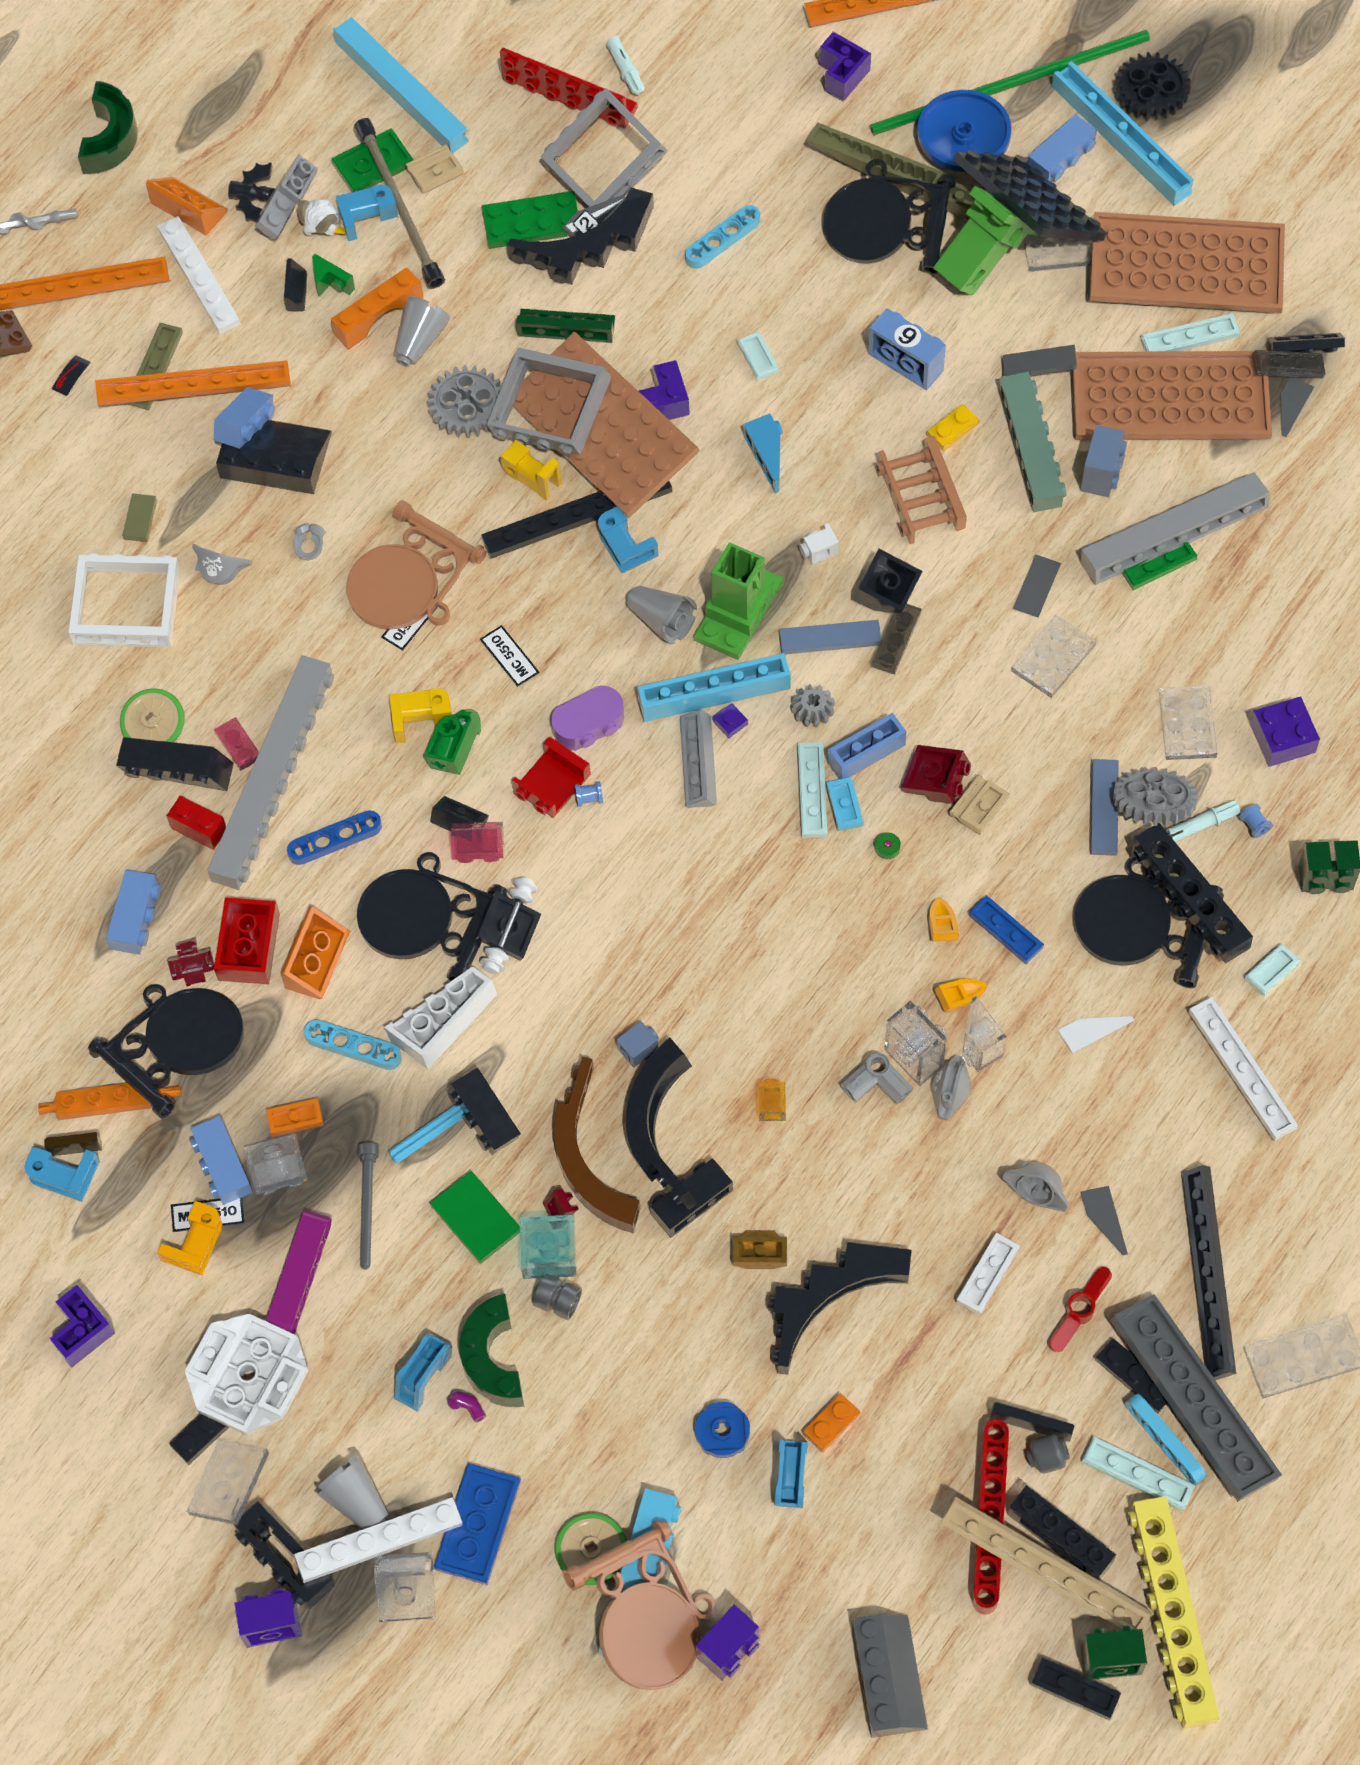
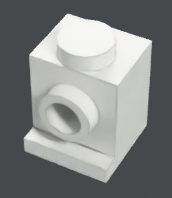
[799,523,839,565]

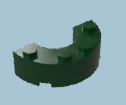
[78,81,138,174]
[459,1294,524,1407]

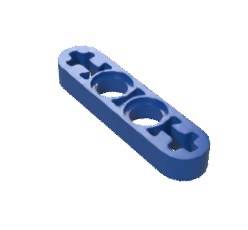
[287,810,382,865]

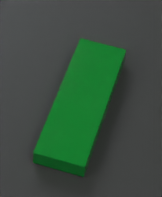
[1122,542,1198,590]

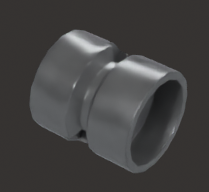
[533,1274,582,1320]

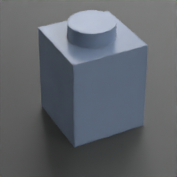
[616,1021,659,1068]

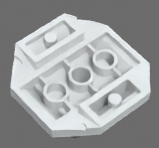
[185,1314,308,1435]

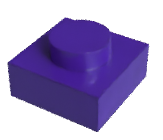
[713,703,748,739]

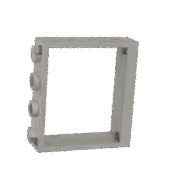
[540,88,668,207]
[487,347,611,456]

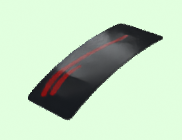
[52,355,91,396]

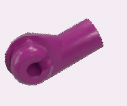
[447,1391,486,1423]

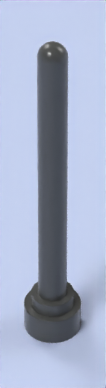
[358,1143,379,1270]

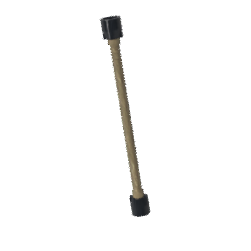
[354,118,445,289]

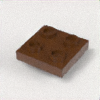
[0,310,32,356]

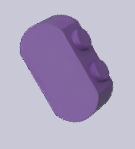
[552,685,624,751]

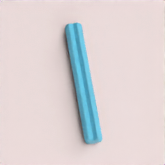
[389,1106,464,1163]

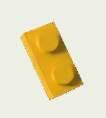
[927,404,979,452]

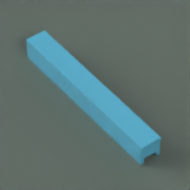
[333,17,469,154]
[1051,61,1193,206]

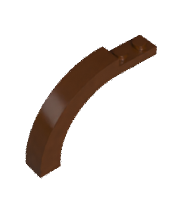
[554,1057,640,1234]

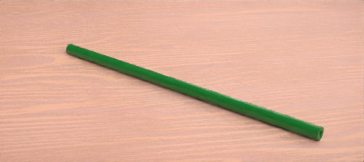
[870,30,1150,135]

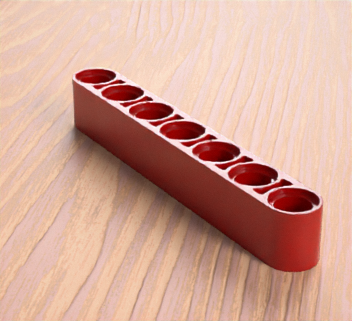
[973,1419,1009,1615]

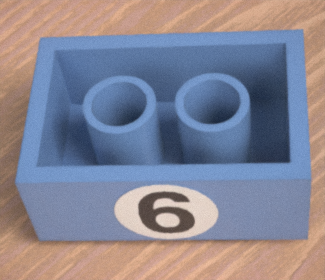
[868,308,946,391]

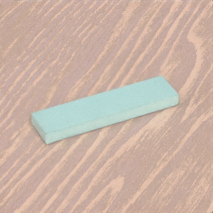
[1140,313,1240,352]
[798,742,828,838]
[1082,1437,1195,1512]

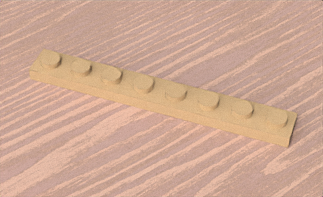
[941,1497,1152,1630]

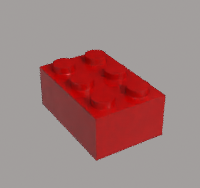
[214,897,280,985]

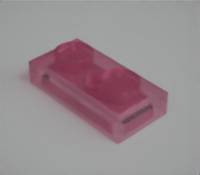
[214,717,259,771]

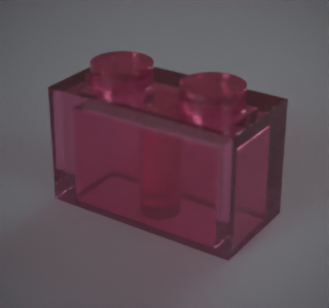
[451,822,505,863]

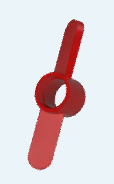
[1049,1267,1112,1352]

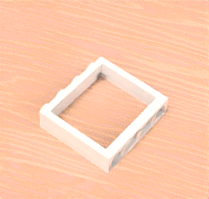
[69,553,180,647]

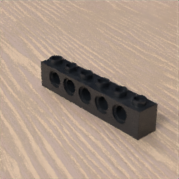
[1132,823,1253,964]

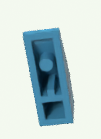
[744,413,783,493]

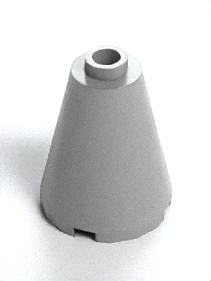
[393,296,450,366]
[627,586,697,644]
[314,1454,389,1529]

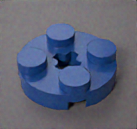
[695,1402,750,1458]

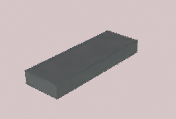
[1003,344,1077,376]

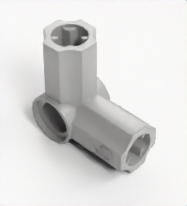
[841,1053,913,1105]

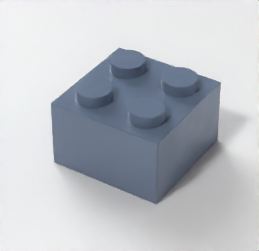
[1081,425,1127,497]

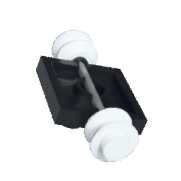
[474,877,541,974]

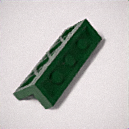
[516,308,615,343]

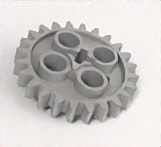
[427,365,502,438]
[1113,767,1198,826]

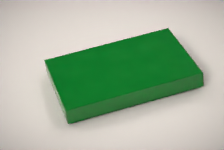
[331,128,414,192]
[430,1171,522,1264]

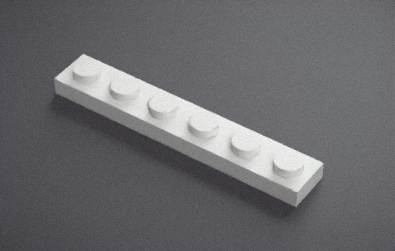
[157,216,241,335]
[1189,997,1298,1141]
[294,1497,462,1583]

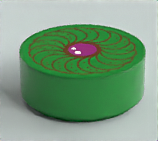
[875,832,901,859]

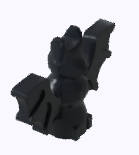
[228,162,275,222]

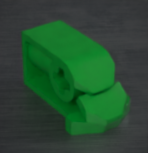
[424,709,481,775]

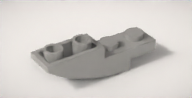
[255,154,318,240]

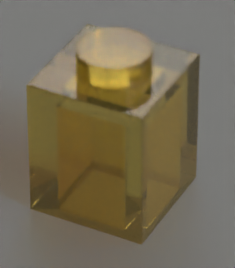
[759,1079,786,1121]

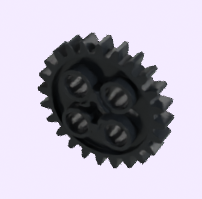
[1115,52,1191,120]

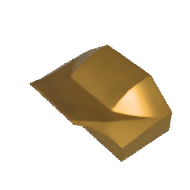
[733,1230,787,1269]

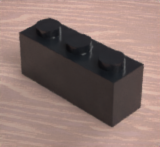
[448,1067,521,1155]
[650,1158,733,1238]

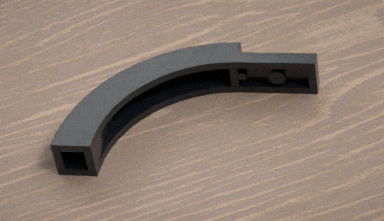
[626,1037,697,1210]

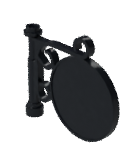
[823,159,956,274]
[357,852,508,981]
[1074,857,1224,989]
[88,984,244,1119]

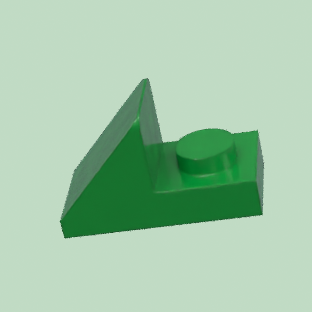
[312,254,355,297]

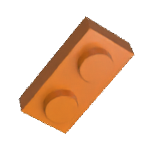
[266,1098,324,1137]
[803,1393,861,1453]

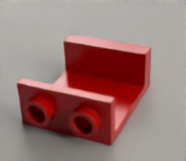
[512,736,591,819]

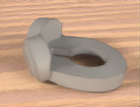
[293,523,326,561]

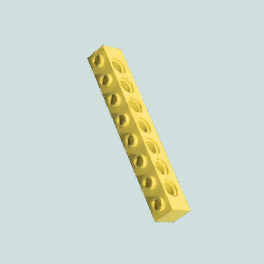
[1128,1496,1220,1729]

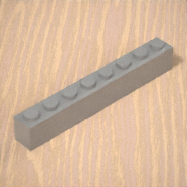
[1081,472,1270,585]

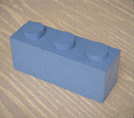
[1027,114,1097,182]
[213,387,275,449]
[828,713,907,779]
[106,870,161,955]
[189,1116,253,1205]

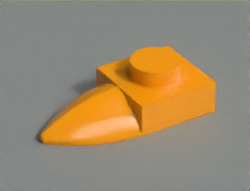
[929,897,959,941]
[935,978,987,1013]

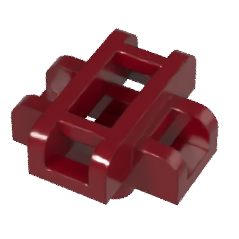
[167,939,214,987]

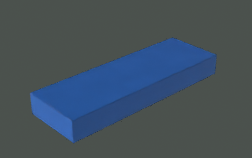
[969,895,1044,964]

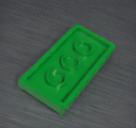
[482,191,578,249]

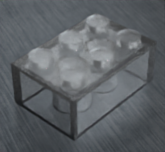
[884,1000,947,1086]

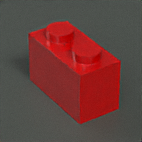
[166,796,226,850]

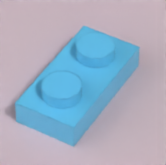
[827,777,863,831]

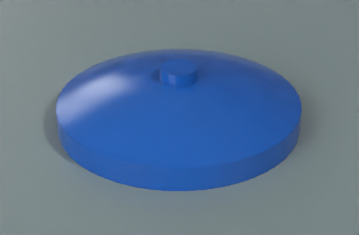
[918,90,1012,172]

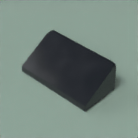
[284,258,307,312]
[430,796,489,841]

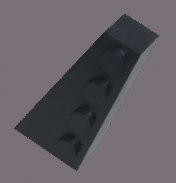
[116,737,234,791]

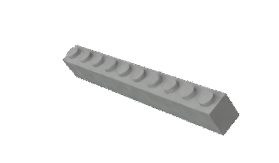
[207,655,334,890]

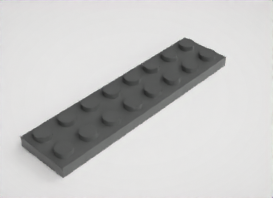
[1110,1294,1282,1502]

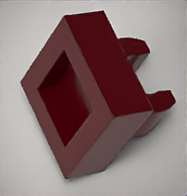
[543,1188,579,1226]

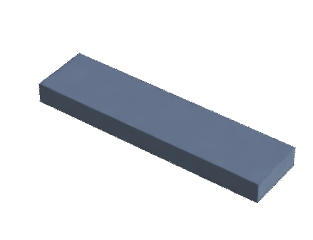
[780,620,882,654]
[1091,759,1119,856]

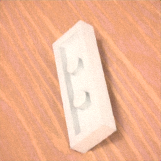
[956,1233,1020,1316]

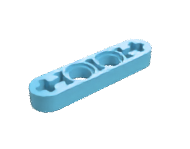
[686,205,760,269]
[304,1020,402,1070]
[1125,1393,1207,1485]

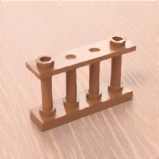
[876,436,967,544]

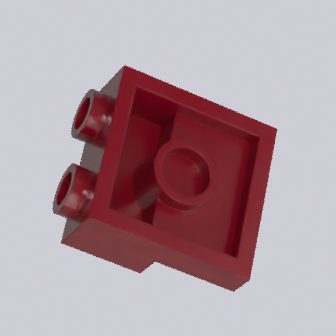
[901,745,971,804]

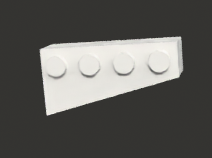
[384,967,497,1069]

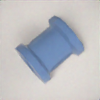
[575,781,603,807]
[1239,804,1273,838]

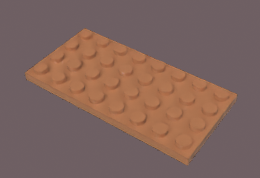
[1090,212,1285,313]
[513,332,700,518]
[1073,351,1272,440]

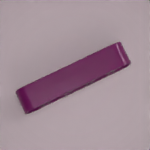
[266,1210,332,1335]

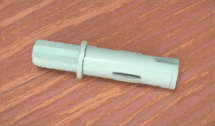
[607,36,645,95]
[1166,800,1240,842]

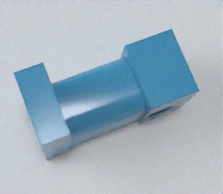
[336,184,398,241]
[598,506,659,574]
[24,1146,100,1202]
[394,1333,452,1412]
[775,1440,808,1508]

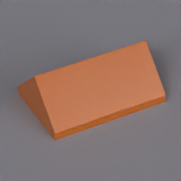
[146,176,228,236]
[281,906,350,999]

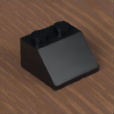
[852,548,923,613]

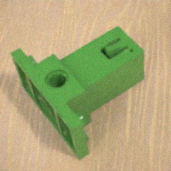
[933,186,1038,295]
[694,542,783,660]

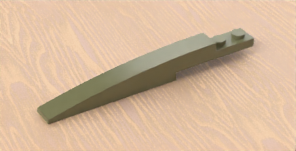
[807,122,975,220]

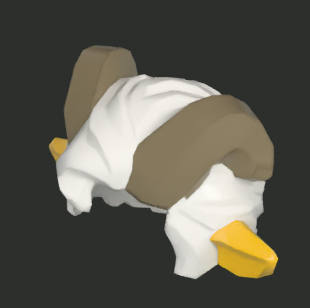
[296,199,346,236]

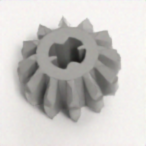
[792,684,835,728]

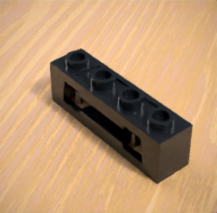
[1007,1485,1116,1581]
[233,1501,335,1609]

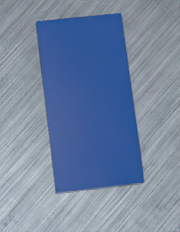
[434,1463,521,1586]

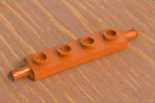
[38,1079,182,1120]

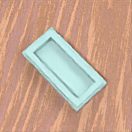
[737,332,779,381]
[1245,943,1301,997]

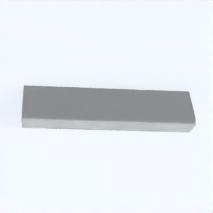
[680,709,717,808]

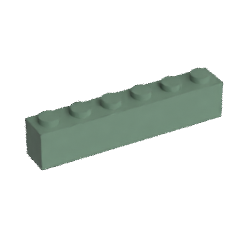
[999,372,1067,512]

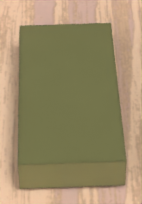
[122,493,157,542]

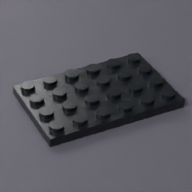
[953,150,1107,241]

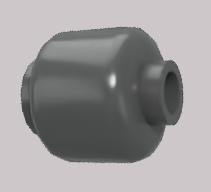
[1027,1434,1070,1474]

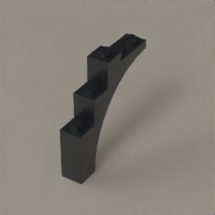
[507,187,654,285]
[768,1242,912,1375]

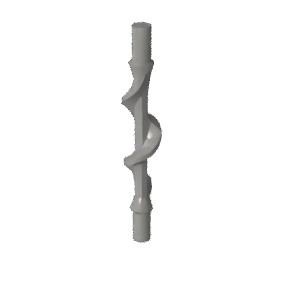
[0,208,78,234]

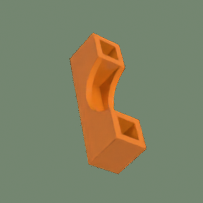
[331,267,424,350]

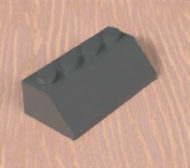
[853,1614,928,1738]

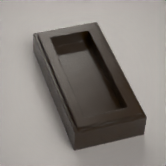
[44,1132,102,1156]

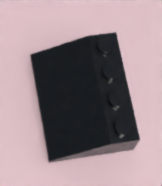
[216,420,332,494]

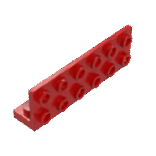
[500,47,638,128]

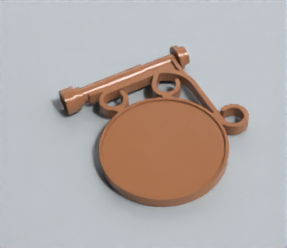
[346,500,487,629]
[563,1520,716,1690]

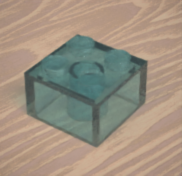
[520,1215,577,1279]

